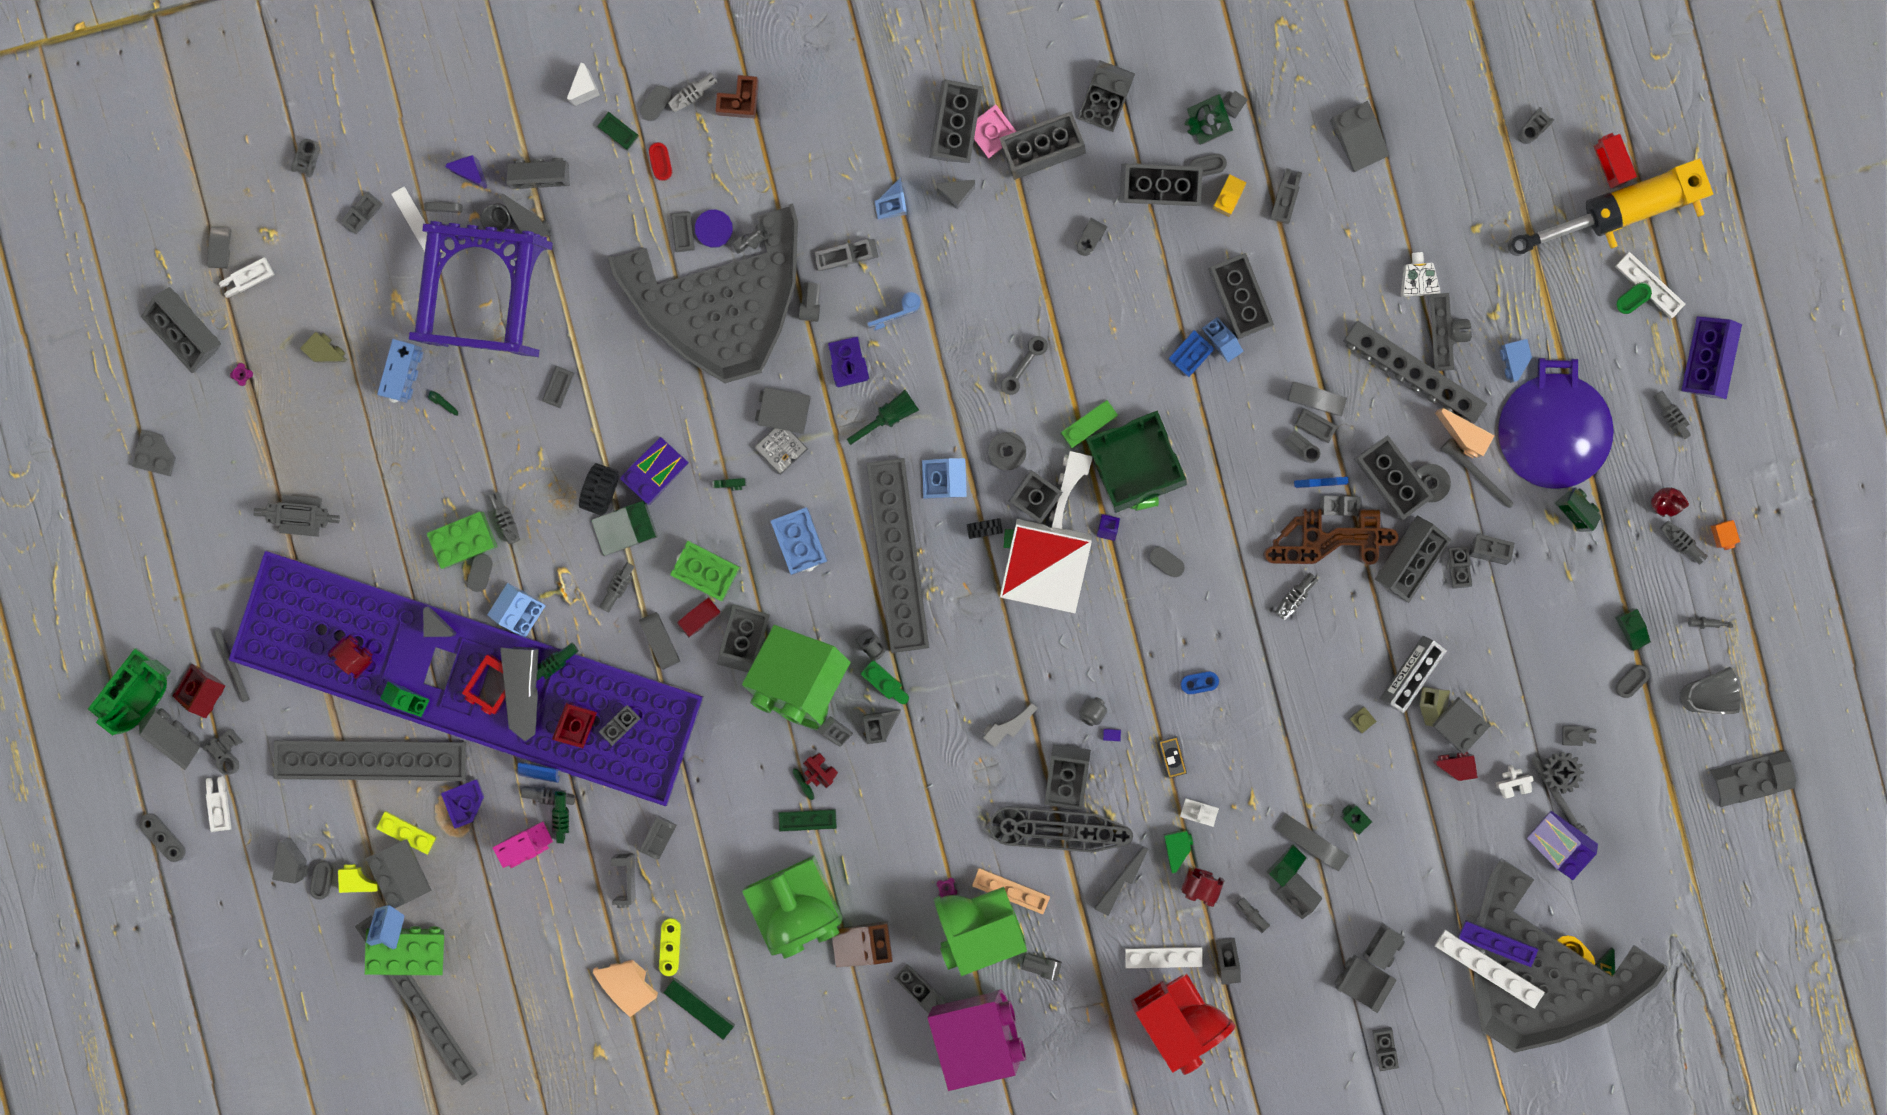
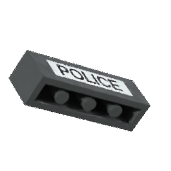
[1380,636,1447,714]

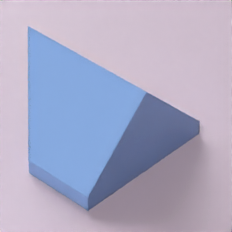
[875,177,907,219]

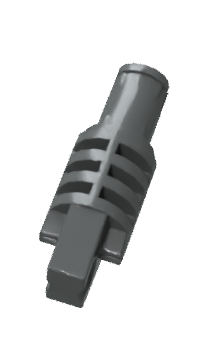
[1653,390,1691,439]
[488,492,520,545]
[1660,521,1708,565]
[599,562,634,613]
[1275,572,1318,620]
[521,786,576,806]

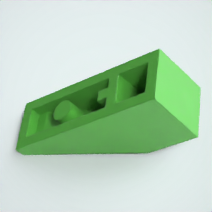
[1060,400,1118,449]

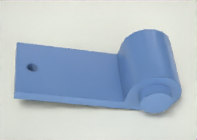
[868,292,921,331]

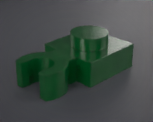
[712,478,747,491]

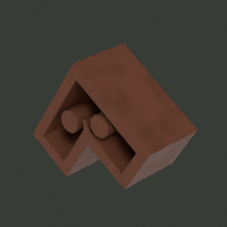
[715,75,759,119]

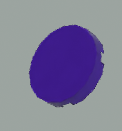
[695,209,733,248]

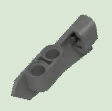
[500,647,538,741]

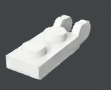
[219,257,275,298]
[206,776,232,832]

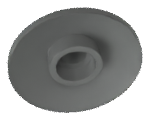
[1416,464,1451,502]

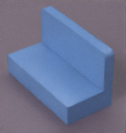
[366,905,404,949]

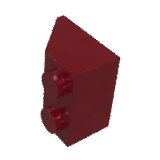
[172,663,225,718]

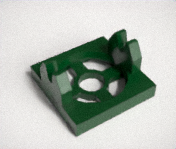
[1184,94,1233,145]

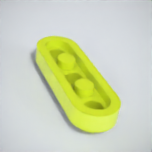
[659,918,681,976]

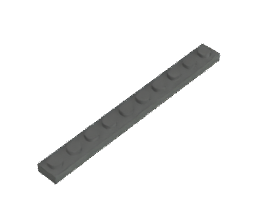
[355,916,478,1085]

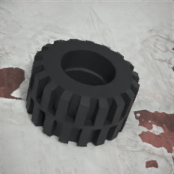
[579,463,619,516]

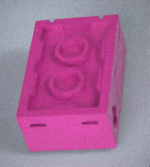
[492,821,553,869]

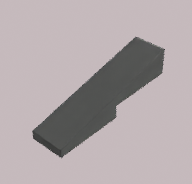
[1094,846,1148,916]

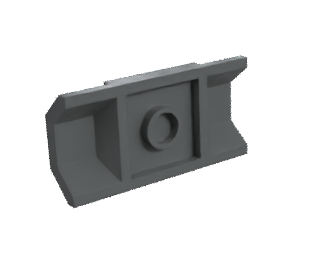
[1710,751,1796,807]

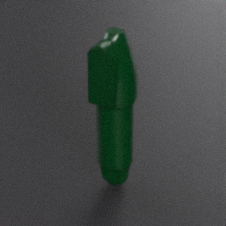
[427,390,458,416]
[792,768,815,800]

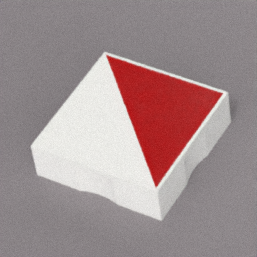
[1000,519,1092,613]

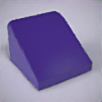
[1097,514,1120,541]

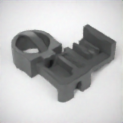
[203,729,243,775]

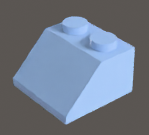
[922,458,967,499]

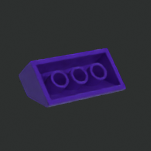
[1681,316,1742,399]

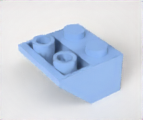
[487,583,546,637]

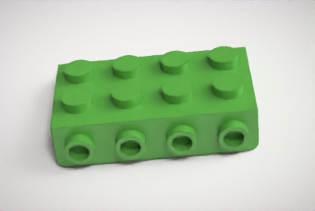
[364,926,444,975]

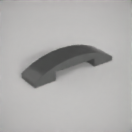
[1275,813,1349,871]

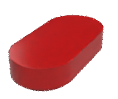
[649,142,673,181]

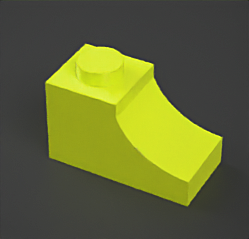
[338,864,381,893]

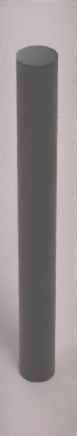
[214,629,250,702]

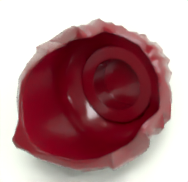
[1651,487,1689,517]

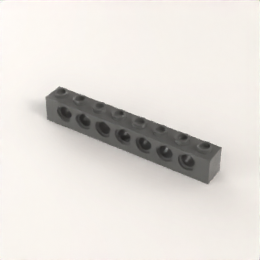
[1343,321,1487,424]

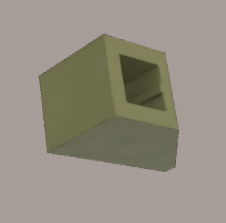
[300,332,348,363]
[1420,687,1450,727]

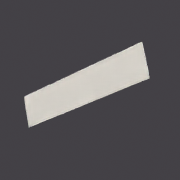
[391,187,442,252]

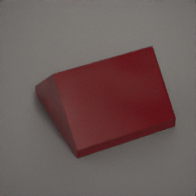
[552,702,597,748]

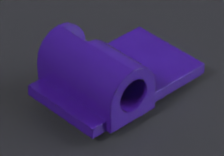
[828,336,870,388]

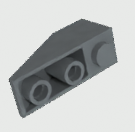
[894,964,948,1014]

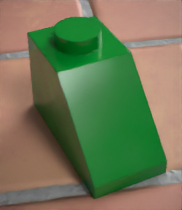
[1163,829,1193,874]

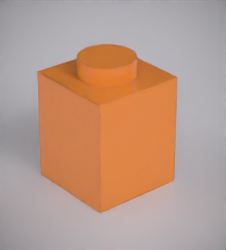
[1711,520,1740,550]

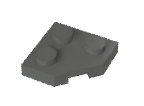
[132,430,176,476]

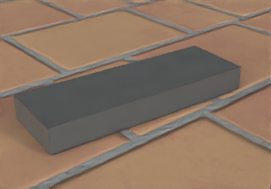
[817,716,853,747]

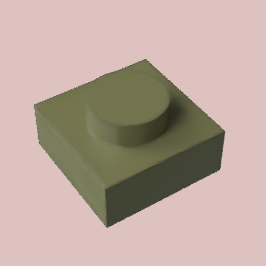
[1349,706,1377,733]

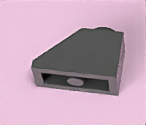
[1216,938,1241,985]

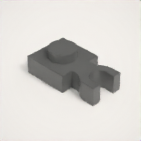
[1562,726,1596,746]

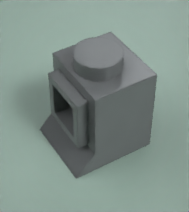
[1222,91,1248,118]

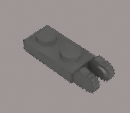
[1270,168,1302,224]

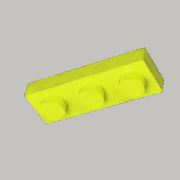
[376,811,437,855]

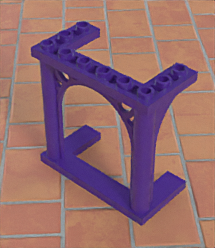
[409,221,553,358]

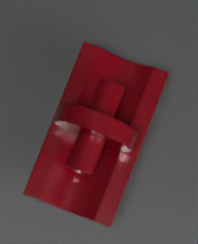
[803,753,838,788]

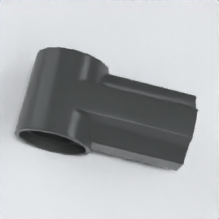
[799,283,821,322]
[1284,430,1321,463]
[1021,953,1062,981]

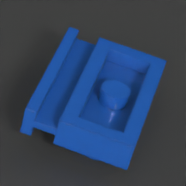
[1168,330,1215,378]

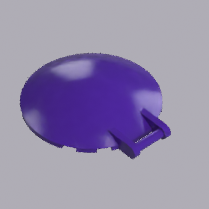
[1498,358,1614,489]

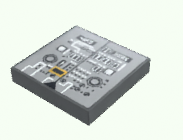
[754,428,808,475]

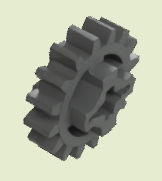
[1541,752,1584,794]

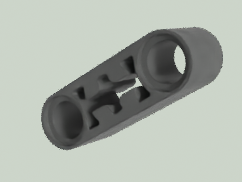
[639,612,680,670]

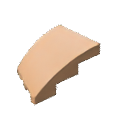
[593,960,658,1017]

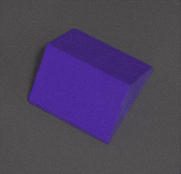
[445,155,487,189]

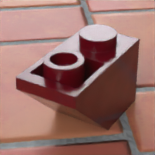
[1433,751,1478,781]

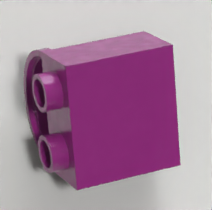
[927,989,1026,1091]

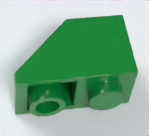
[380,681,429,717]

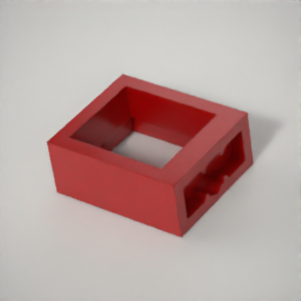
[1594,133,1637,189]
[462,654,506,715]

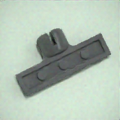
[1430,293,1472,371]

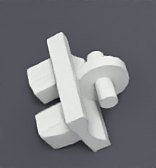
[1495,765,1533,799]
[1180,798,1219,827]

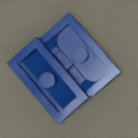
[518,762,560,783]

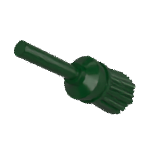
[847,389,919,445]

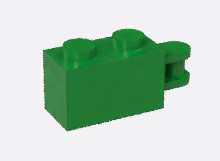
[861,661,909,704]

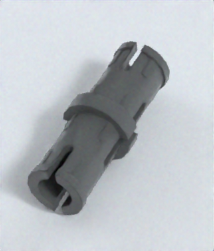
[1235,897,1270,933]

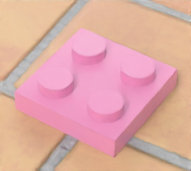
[974,105,1017,159]

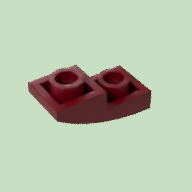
[677,597,720,638]

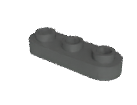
[139,814,186,862]

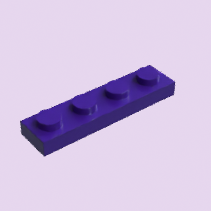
[1458,920,1538,967]

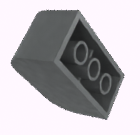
[1119,163,1203,206]

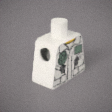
[1401,252,1440,297]

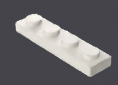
[1615,252,1685,319]
[1125,947,1203,968]

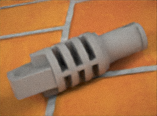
[668,72,717,112]

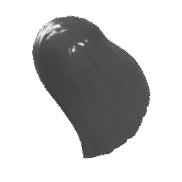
[1680,667,1741,715]

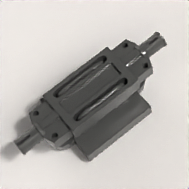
[254,495,340,537]

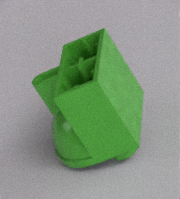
[742,625,851,730]
[742,855,843,959]
[934,887,1027,976]

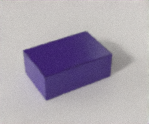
[1103,729,1121,742]

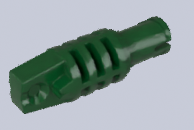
[536,642,579,681]
[552,791,569,844]

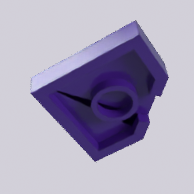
[441,779,485,829]

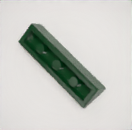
[663,978,735,1040]

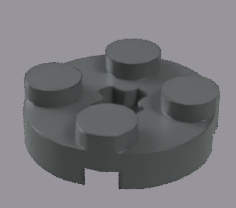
[989,432,1026,470]

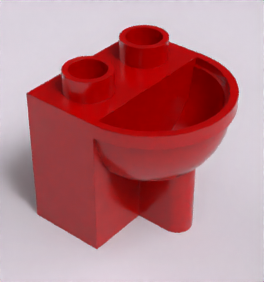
[1131,973,1236,1075]

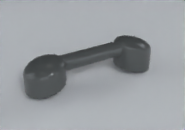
[1001,336,1048,395]

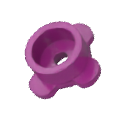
[230,363,253,386]
[936,878,957,897]

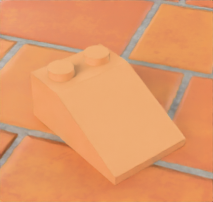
[1435,408,1494,459]

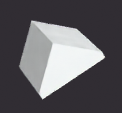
[567,63,600,106]

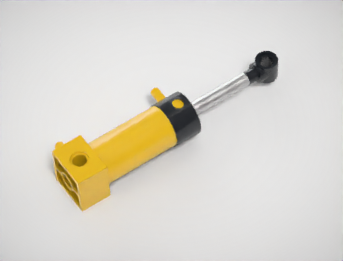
[1508,158,1714,256]

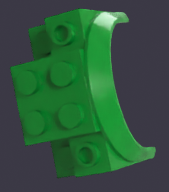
[88,648,171,736]

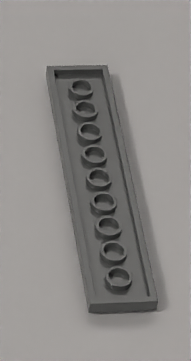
[866,458,929,653]
[273,740,467,781]

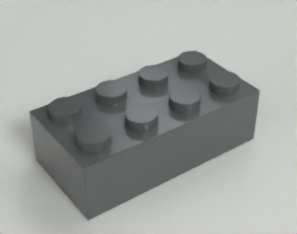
[1208,253,1274,340]

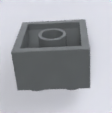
[1008,470,1063,524]
[1432,697,1490,755]
[272,838,309,884]
[1363,923,1405,970]

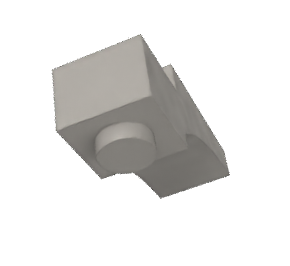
[983,703,1037,748]

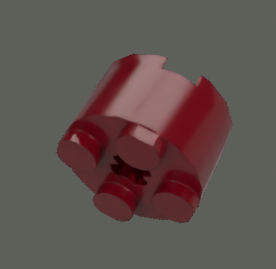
[328,634,373,679]
[1181,867,1225,907]

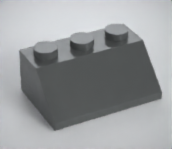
[506,158,570,189]
[139,706,200,770]
[366,839,432,909]

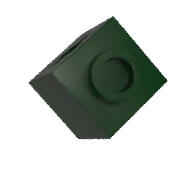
[1340,804,1372,835]

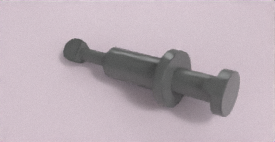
[1688,616,1733,629]

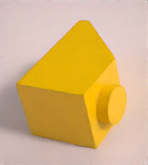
[1212,174,1246,217]

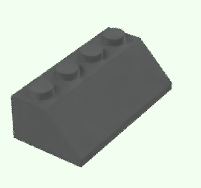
[929,79,983,163]
[999,111,1086,180]
[141,287,221,373]
[1354,435,1434,520]
[1375,515,1451,603]

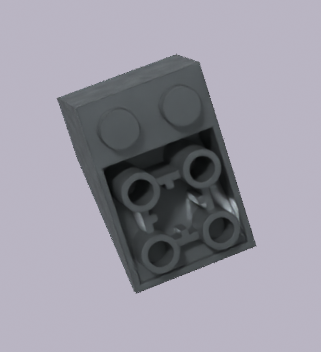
[1078,60,1135,132]

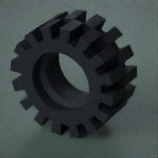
[966,518,1003,539]

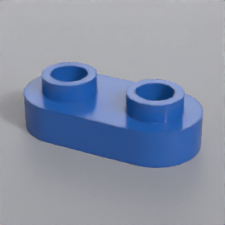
[1180,671,1219,694]

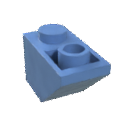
[1202,317,1244,362]
[1500,339,1532,383]

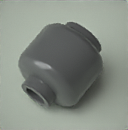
[1079,697,1107,726]

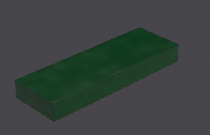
[778,809,837,832]

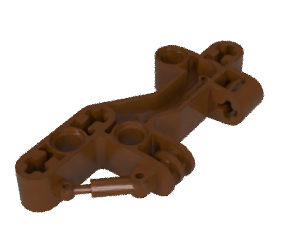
[1263,508,1398,565]

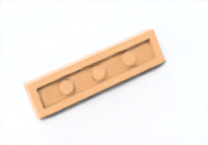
[972,868,1050,914]

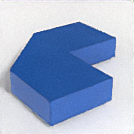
[1294,477,1349,488]

